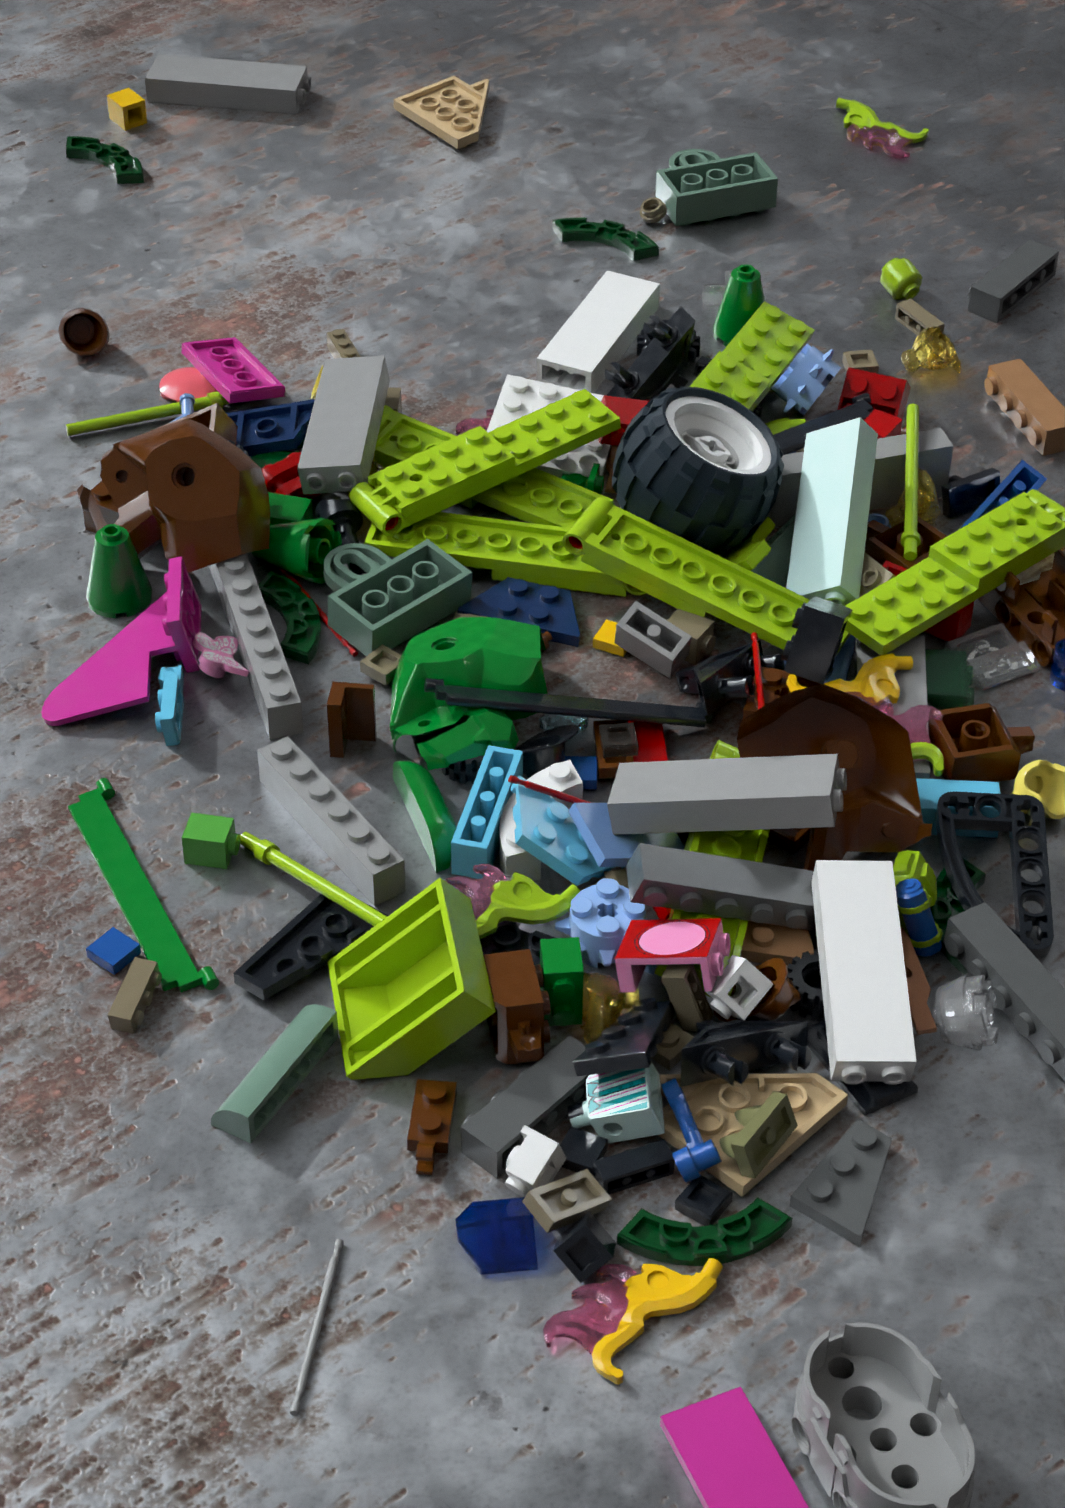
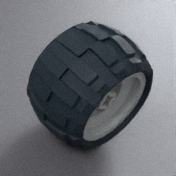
[612,386,784,555]

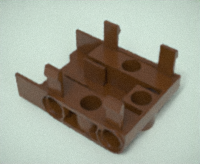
[978,549,1065,667]

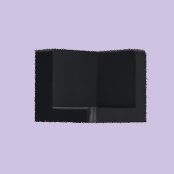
[553,1211,616,1283]

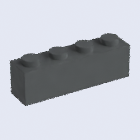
[967,240,1059,323]
[461,1035,589,1178]

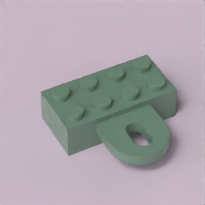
[655,149,778,226]
[324,539,472,656]

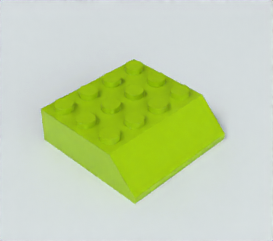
[327,878,496,1080]

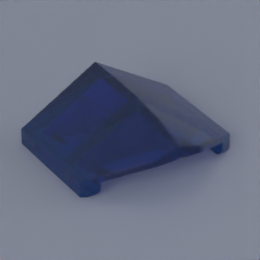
[455,1197,538,1275]

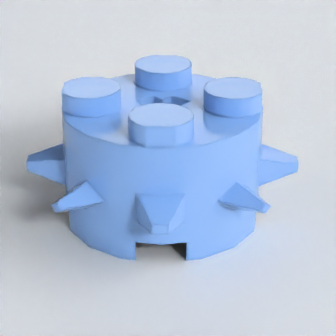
[771,343,841,416]
[555,878,648,968]

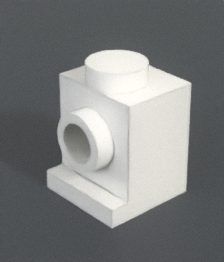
[706,955,773,1020]
[504,1125,566,1197]

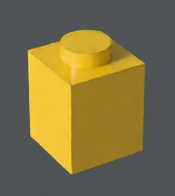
[107,88,147,131]

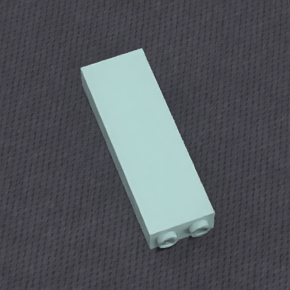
[786,417,878,606]

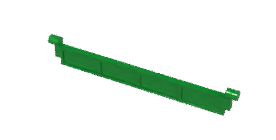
[68,778,220,993]

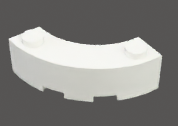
[499,760,583,881]

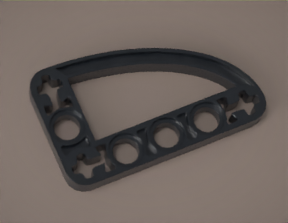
[935,791,1054,959]

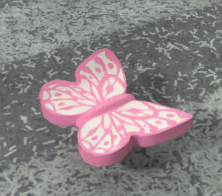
[192,632,250,678]

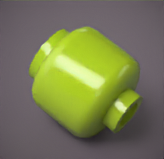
[880,258,923,300]

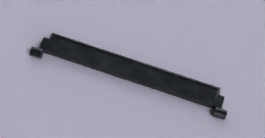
[774,392,874,455]
[424,678,715,728]

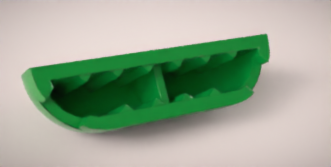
[393,761,457,873]

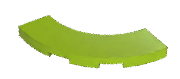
[727,516,775,571]

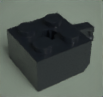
[781,596,853,684]

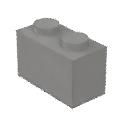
[614,601,692,679]

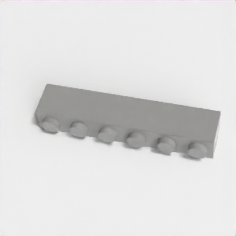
[257,736,406,906]

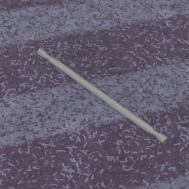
[290,1239,344,1416]

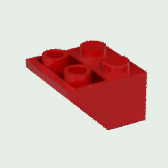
[837,367,911,419]

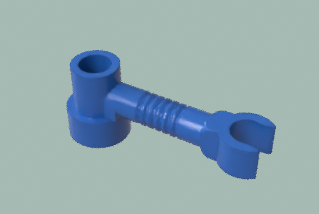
[661,1078,722,1183]

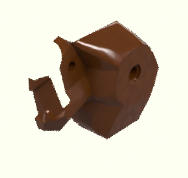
[77,418,270,575]
[737,684,932,871]

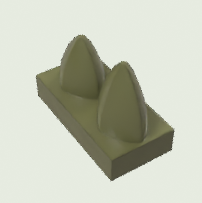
[719,1091,798,1178]

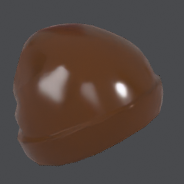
[58,308,110,357]

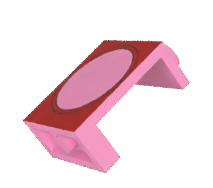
[615,918,731,993]

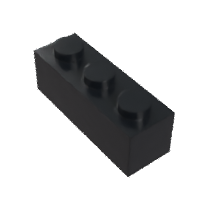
[593,1139,675,1195]

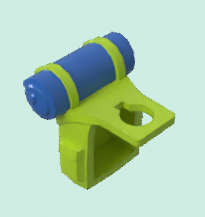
[893,850,943,957]

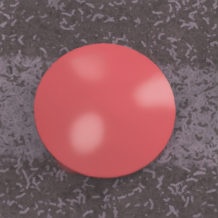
[159,367,217,402]

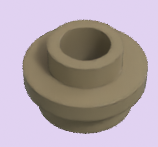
[640,197,667,223]

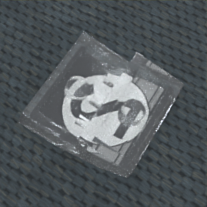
[943,623,1041,690]

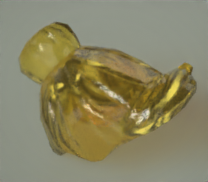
[901,326,961,374]
[885,467,941,527]
[580,972,639,1044]

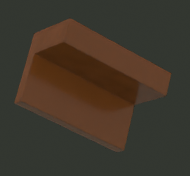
[327,681,377,758]

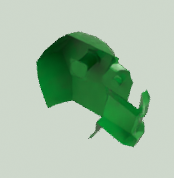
[389,617,548,770]

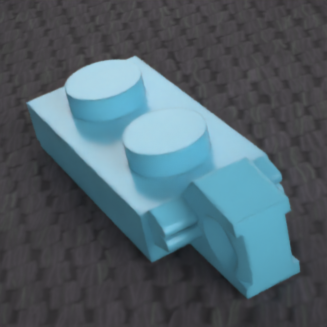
[155,665,184,746]

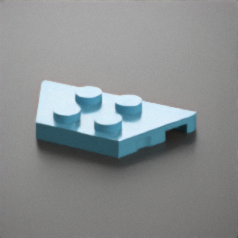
[511,775,625,886]

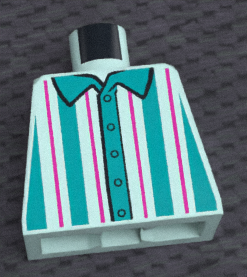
[568,1063,665,1143]

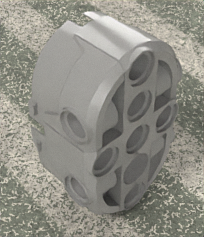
[791,1322,975,1508]

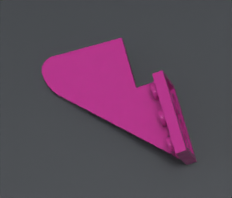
[41,556,202,726]

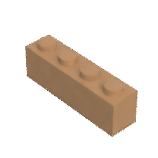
[984,358,1065,456]

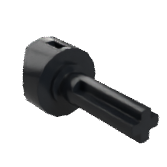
[315,499,366,575]

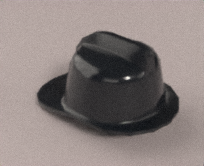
[514,725,579,779]

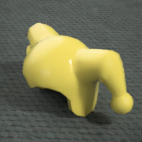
[1010,760,1065,819]

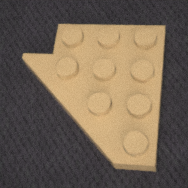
[393,76,489,149]
[659,1073,848,1197]

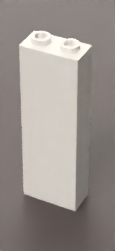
[537,271,660,393]
[811,860,917,1085]

